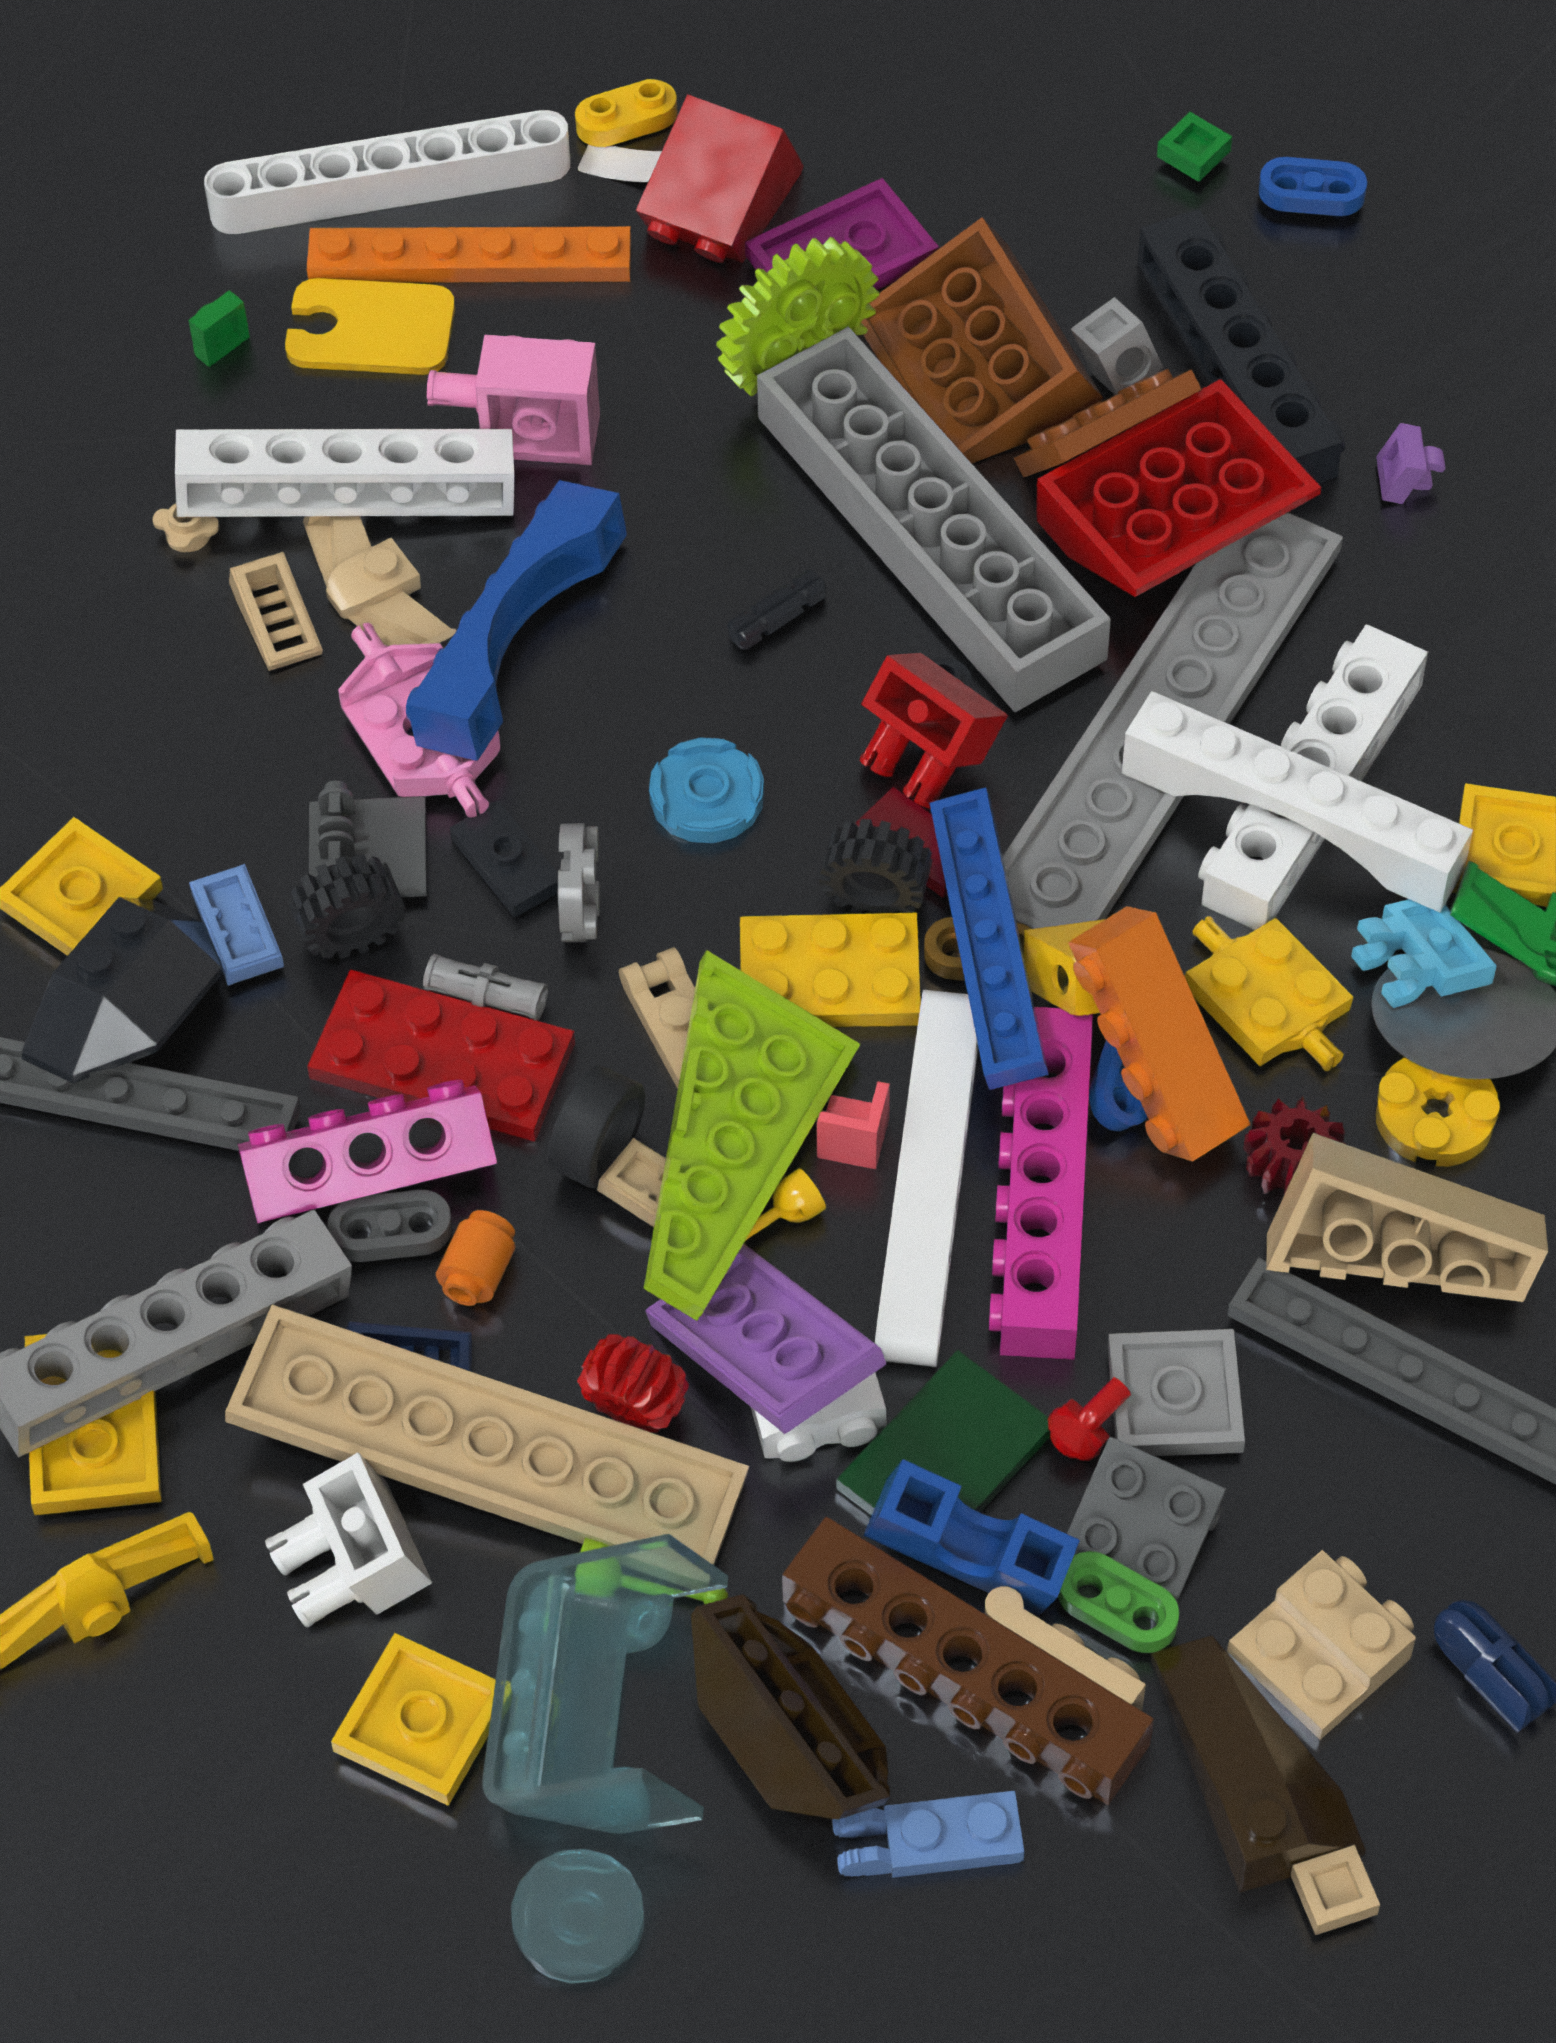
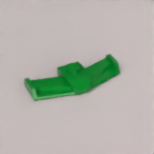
[1450,861,1556,987]

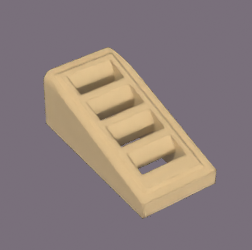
[229,552,323,671]

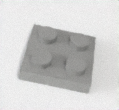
[1107,1329,1245,1456]

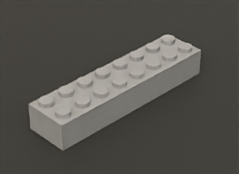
[757,327,1111,712]

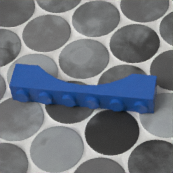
[406,480,627,761]

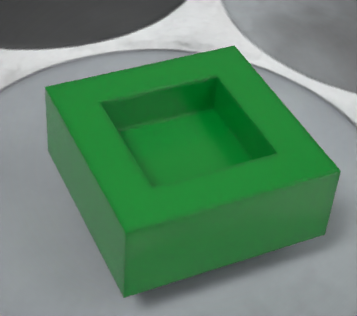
[1157,112,1232,182]
[188,290,250,367]

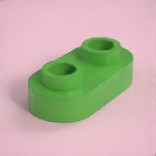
[1058,1551,1179,1653]

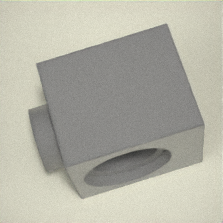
[1071,297,1164,395]

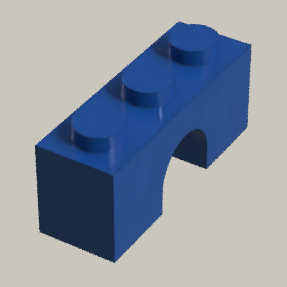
[863,1459,1080,1616]

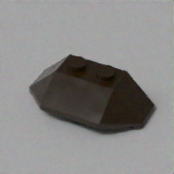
[691,1594,890,1820]

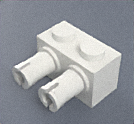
[265,1452,432,1628]

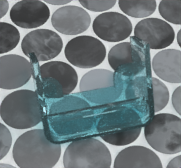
[482,1534,728,1834]

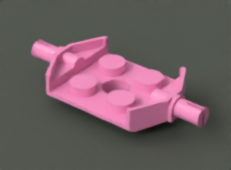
[338,623,500,818]

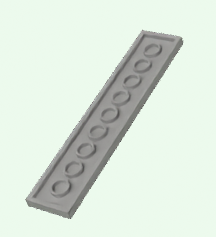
[1003,512,1343,929]

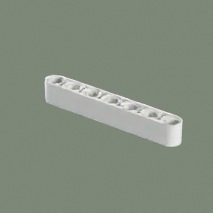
[204,110,570,234]
[875,990,978,1367]

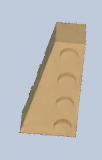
[1266,1133,1548,1302]

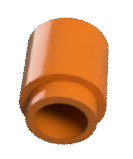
[436,1210,515,1306]

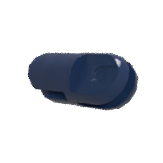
[1434,1600,1556,1733]

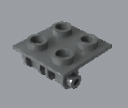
[309,781,427,897]
[1067,1437,1227,1602]

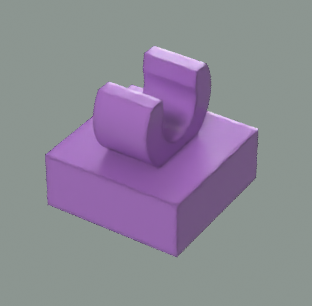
[1376,423,1446,504]

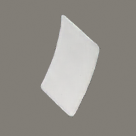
[578,145,662,182]

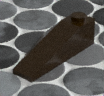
[1151,1635,1366,1892]

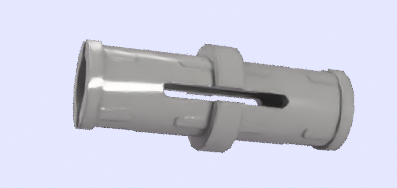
[423,954,548,1021]

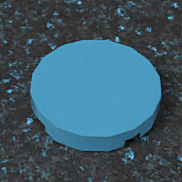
[649,737,764,844]

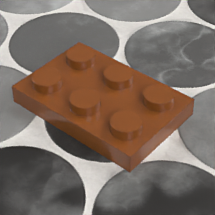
[1014,368,1202,478]

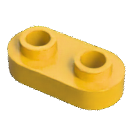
[575,79,678,147]

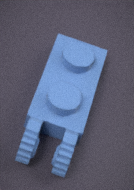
[832,1791,1025,1878]

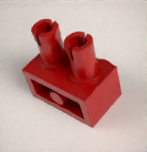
[860,653,1008,809]

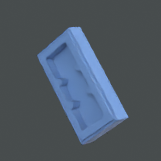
[189,864,284,985]

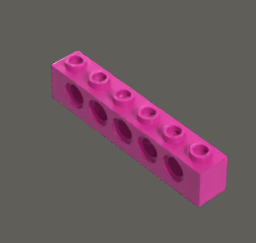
[989,1007,1093,1360]

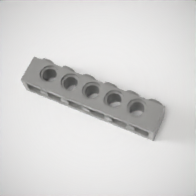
[0,1210,352,1458]

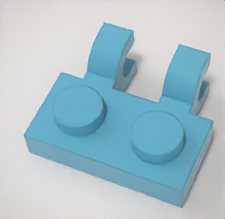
[1351,899,1497,1008]

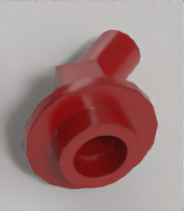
[1048,1377,1131,1461]

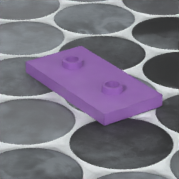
[645,1244,886,1434]

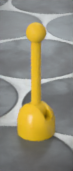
[745,1168,826,1241]

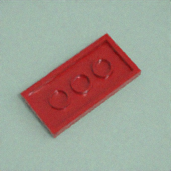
[307,970,575,1142]

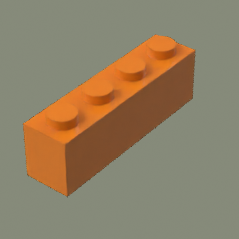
[1068,906,1251,1161]

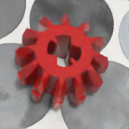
[577,1334,689,1433]

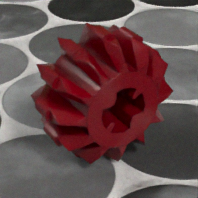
[1243,1096,1347,1195]

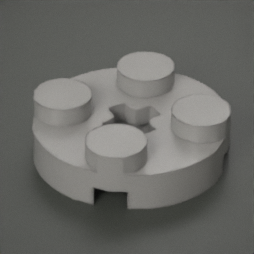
[558,823,600,942]

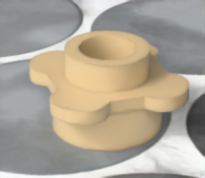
[153,503,219,552]

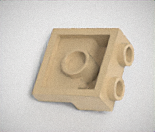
[1227,1550,1416,1740]

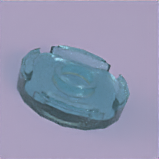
[511,1848,645,1984]

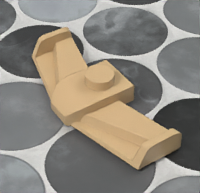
[303,516,457,648]

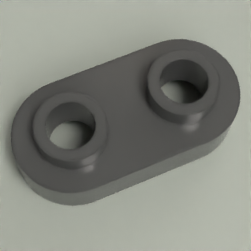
[328,1190,452,1262]

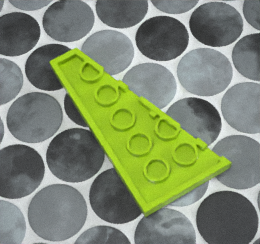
[644,950,860,1321]

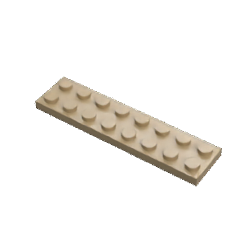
[225,1304,749,1586]

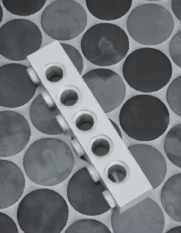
[175,429,514,517]
[1198,624,1428,930]

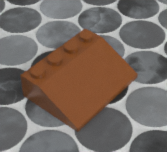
[861,217,1103,464]

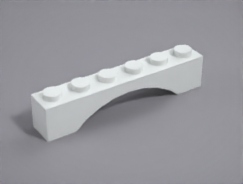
[1122,691,1473,913]

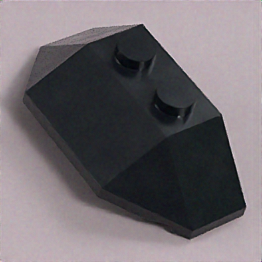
[22,897,222,1083]

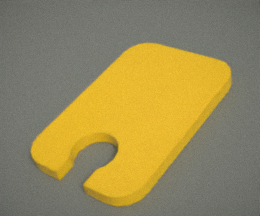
[285,278,455,375]

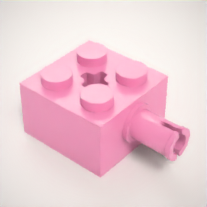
[427,335,600,465]

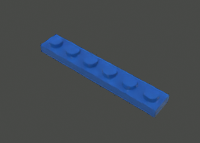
[930,787,1049,1090]

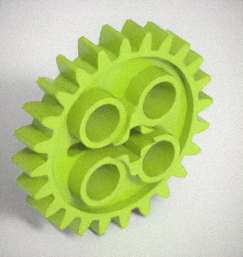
[716,237,879,396]

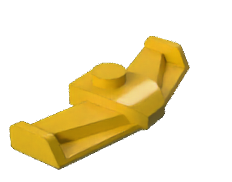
[0,1512,214,1670]

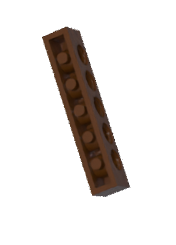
[782,1516,1154,1805]

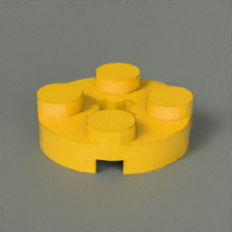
[1376,1057,1500,1167]

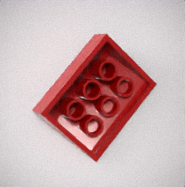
[1037,379,1321,597]

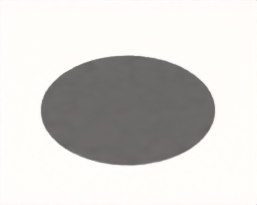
[1372,949,1556,1079]

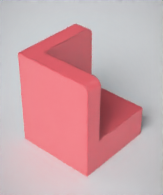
[817,1081,890,1170]

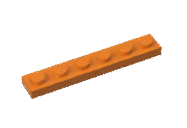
[307,226,631,283]

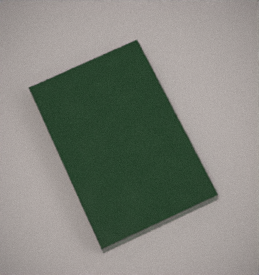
[836,1350,1051,1516]

